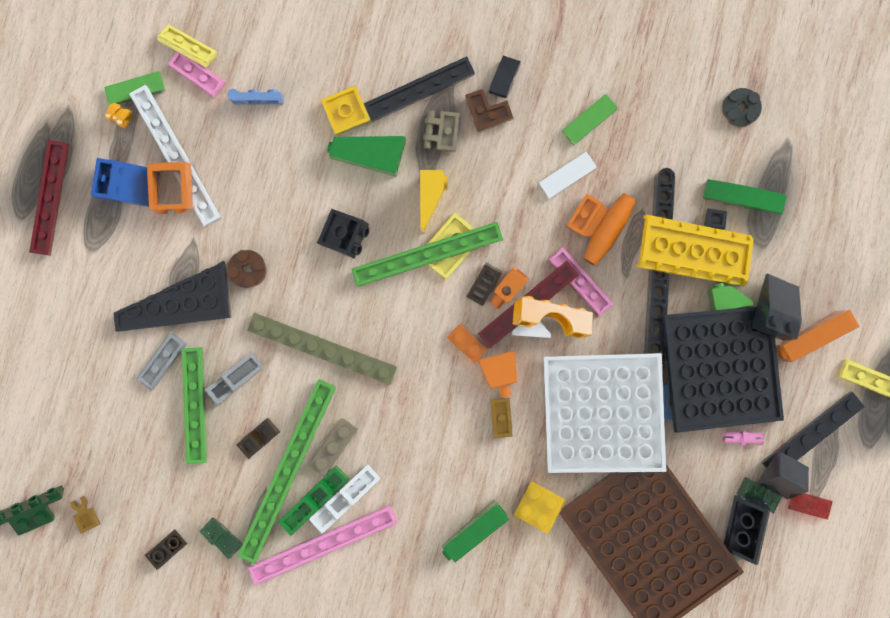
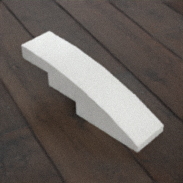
[309,465,381,534]

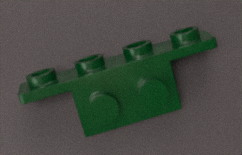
[0,485,64,536]

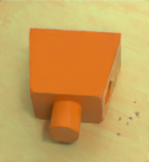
[490,267,530,309]
[478,351,517,398]

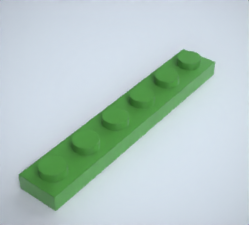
[182,347,207,464]

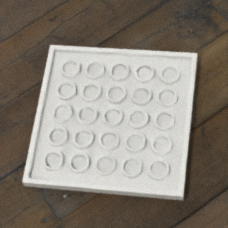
[544,353,666,473]

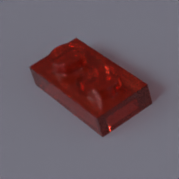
[788,493,833,520]

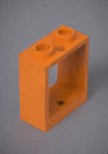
[147,162,193,214]

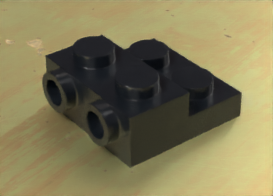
[317,208,370,259]

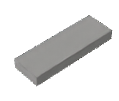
[137,332,187,390]

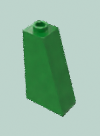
[327,136,406,177]
[442,499,509,563]

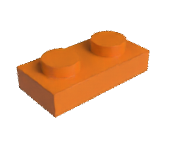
[447,324,488,363]

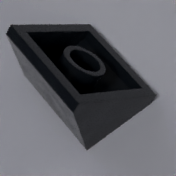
[757,450,809,499]

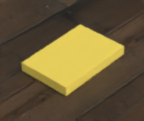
[427,213,474,280]

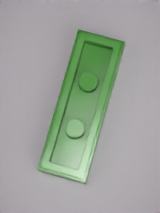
[104,71,166,105]
[562,94,618,145]

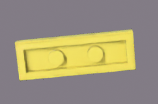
[158,24,217,68]
[838,359,890,398]

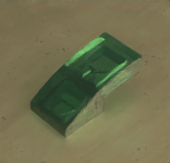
[736,477,782,514]
[199,517,243,559]

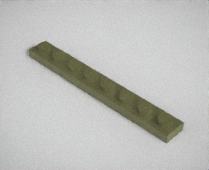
[247,313,397,385]

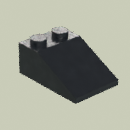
[751,273,802,341]

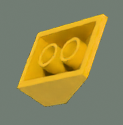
[420,170,448,233]

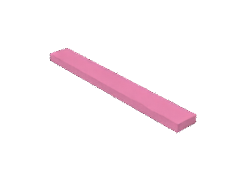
[248,505,398,585]

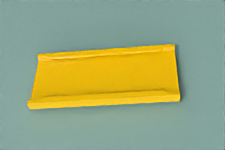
[636,215,754,287]

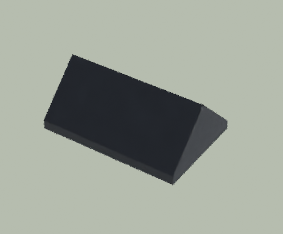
[724,495,771,565]

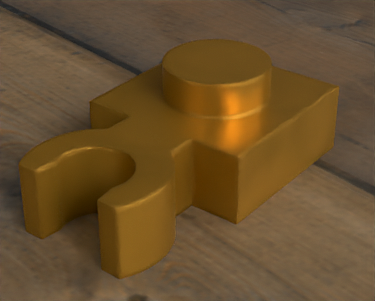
[70,496,101,533]

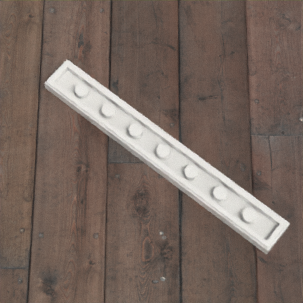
[129,85,221,227]

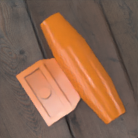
[566,193,636,266]

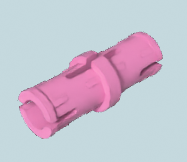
[722,430,764,446]

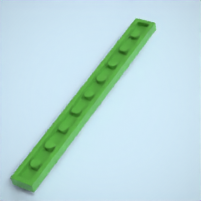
[238,379,336,564]

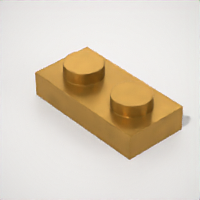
[490,398,513,438]

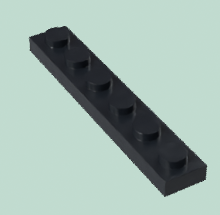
[364,56,475,122]
[761,391,865,469]

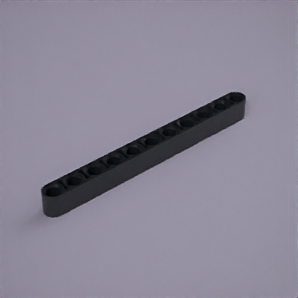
[644,168,675,373]

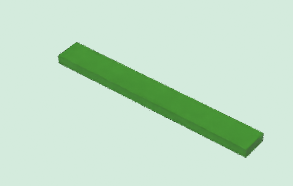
[352,222,503,287]

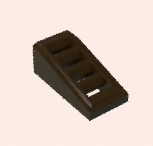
[466,262,502,306]

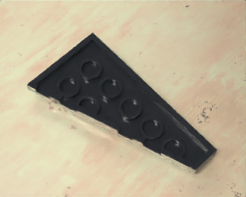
[114,261,231,332]

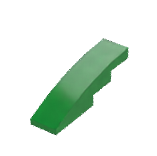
[703,179,787,214]
[278,465,349,536]

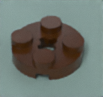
[227,250,267,288]

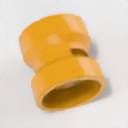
[105,102,133,128]

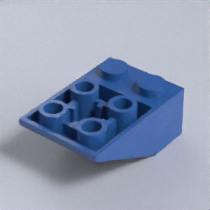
[91,158,160,207]

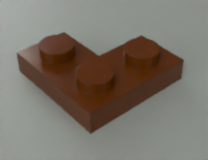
[465,89,514,132]

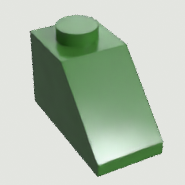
[707,283,754,311]

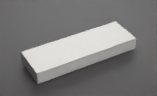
[539,152,597,199]

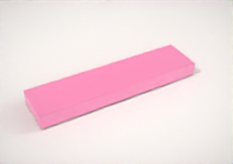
[548,247,613,317]

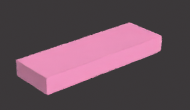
[168,52,226,98]

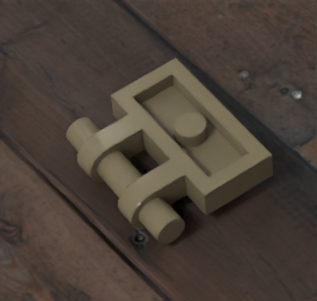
[423,110,460,152]

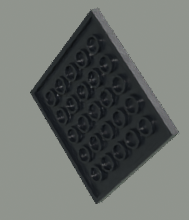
[662,307,784,433]

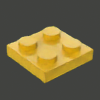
[321,85,371,136]
[514,481,566,534]

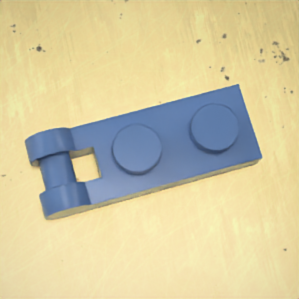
[227,89,284,105]

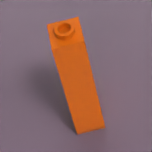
[777,310,860,362]

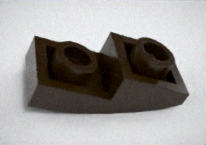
[144,529,187,570]

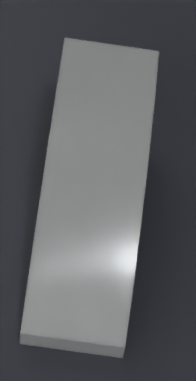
[205,352,264,407]

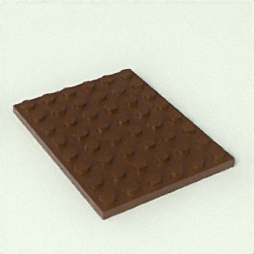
[559,464,744,618]

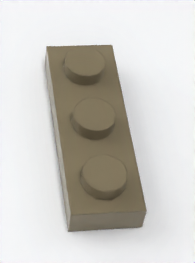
[309,418,358,477]

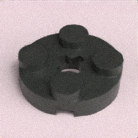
[722,88,762,127]

